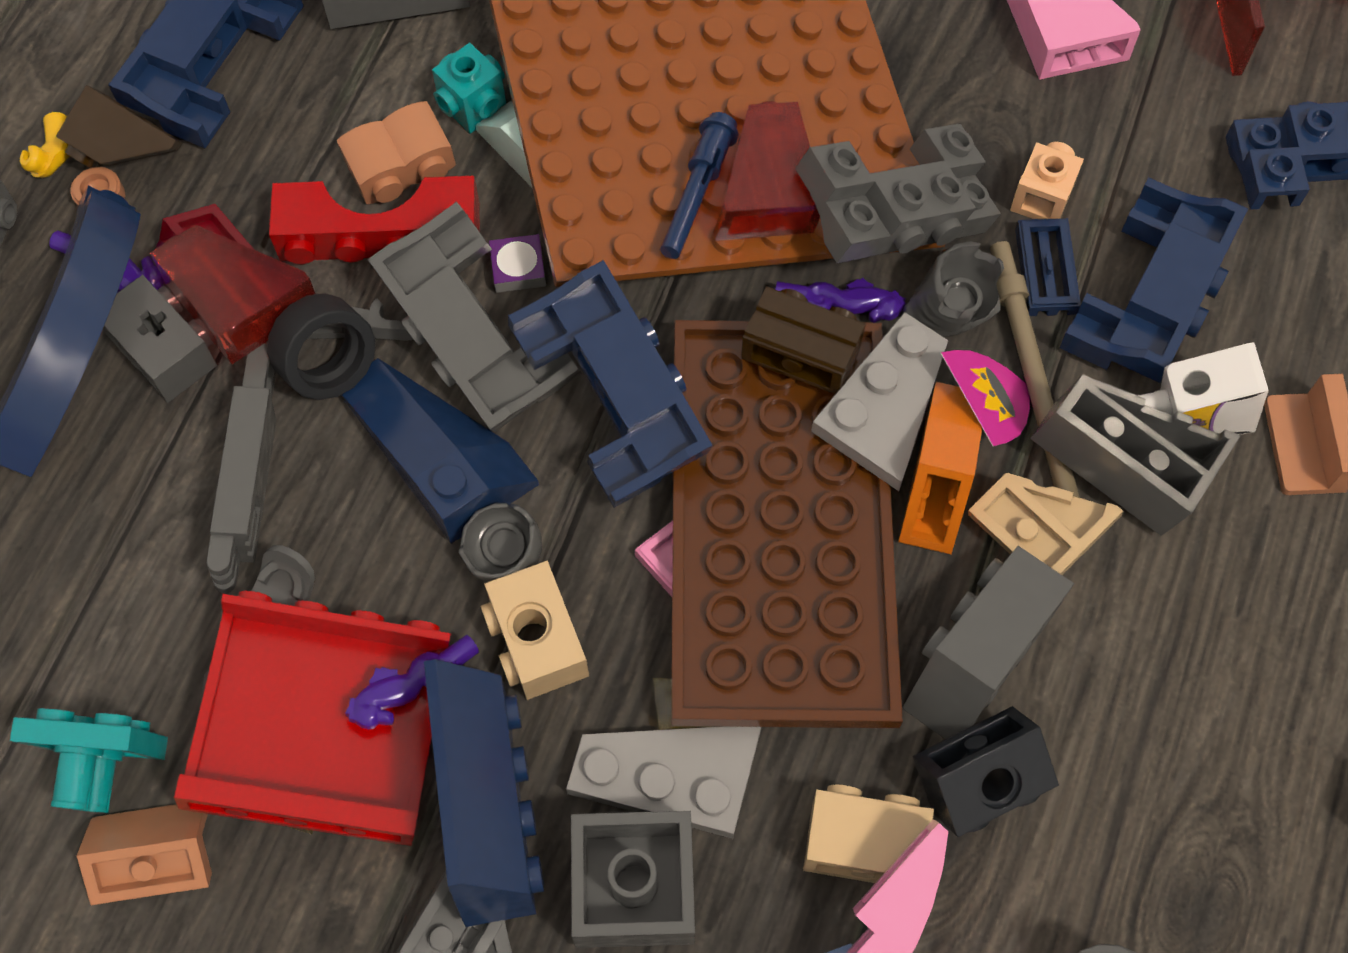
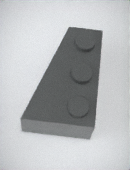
[1030,375,1241,536]
[902,546,1075,740]

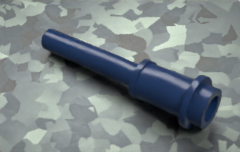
[660,112,739,259]

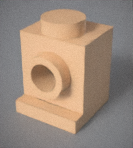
[1010,142,1084,219]

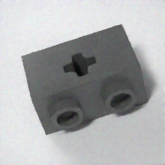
[103,275,218,403]

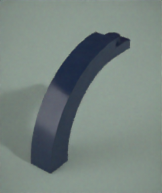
[0,185,141,477]

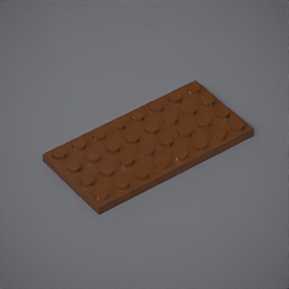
[671,320,903,728]

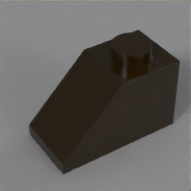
[56,85,183,168]

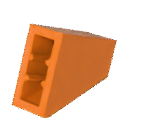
[898,382,982,554]

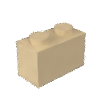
[803,785,934,883]

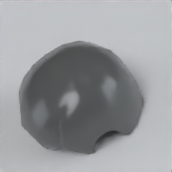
[459,503,542,582]

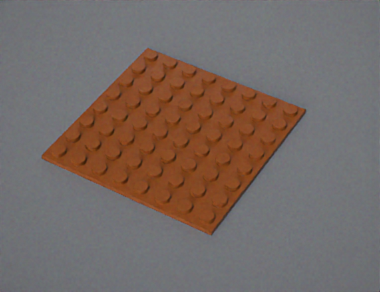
[489,0,946,287]

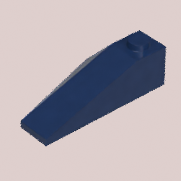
[340,358,539,544]

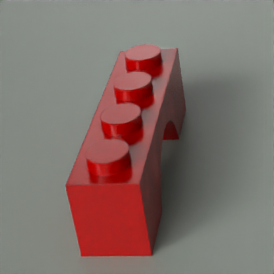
[269,176,480,264]

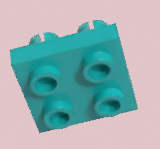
[10,708,168,813]

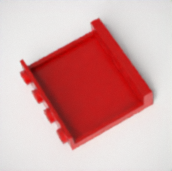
[174,591,451,846]

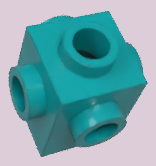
[432,42,506,134]

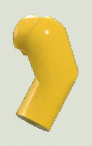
[20,112,70,178]

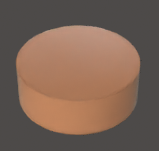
[71,167,125,207]

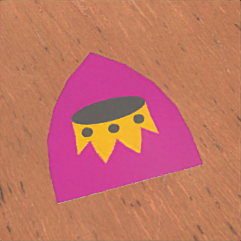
[941,350,1030,446]

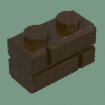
[741,287,866,394]

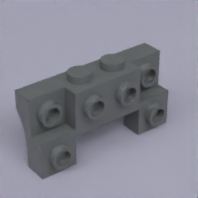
[795,124,1001,263]
[368,202,582,432]

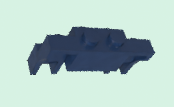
[108,0,304,148]
[1226,101,1348,210]
[1059,177,1248,383]
[508,260,713,508]

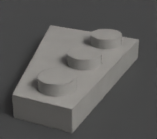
[811,313,948,491]
[566,727,762,839]

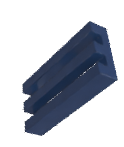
[1015,218,1081,316]

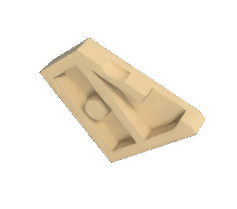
[968,473,1123,575]

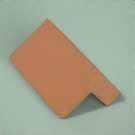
[1264,374,1348,495]
[77,804,212,905]

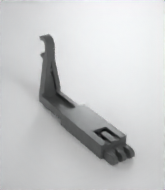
[207,293,413,593]

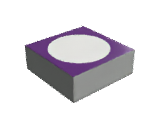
[489,234,546,293]

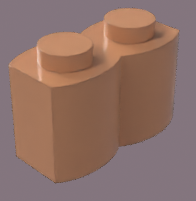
[337,101,456,204]

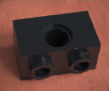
[913,706,1059,837]

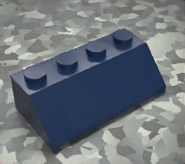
[424,659,544,927]

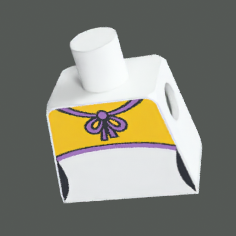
[1137,342,1269,435]

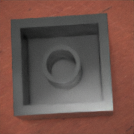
[571,811,695,948]

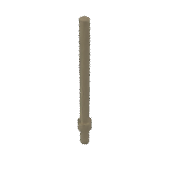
[990,241,1080,498]

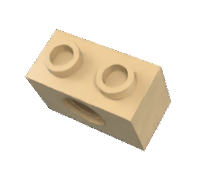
[480,561,589,700]

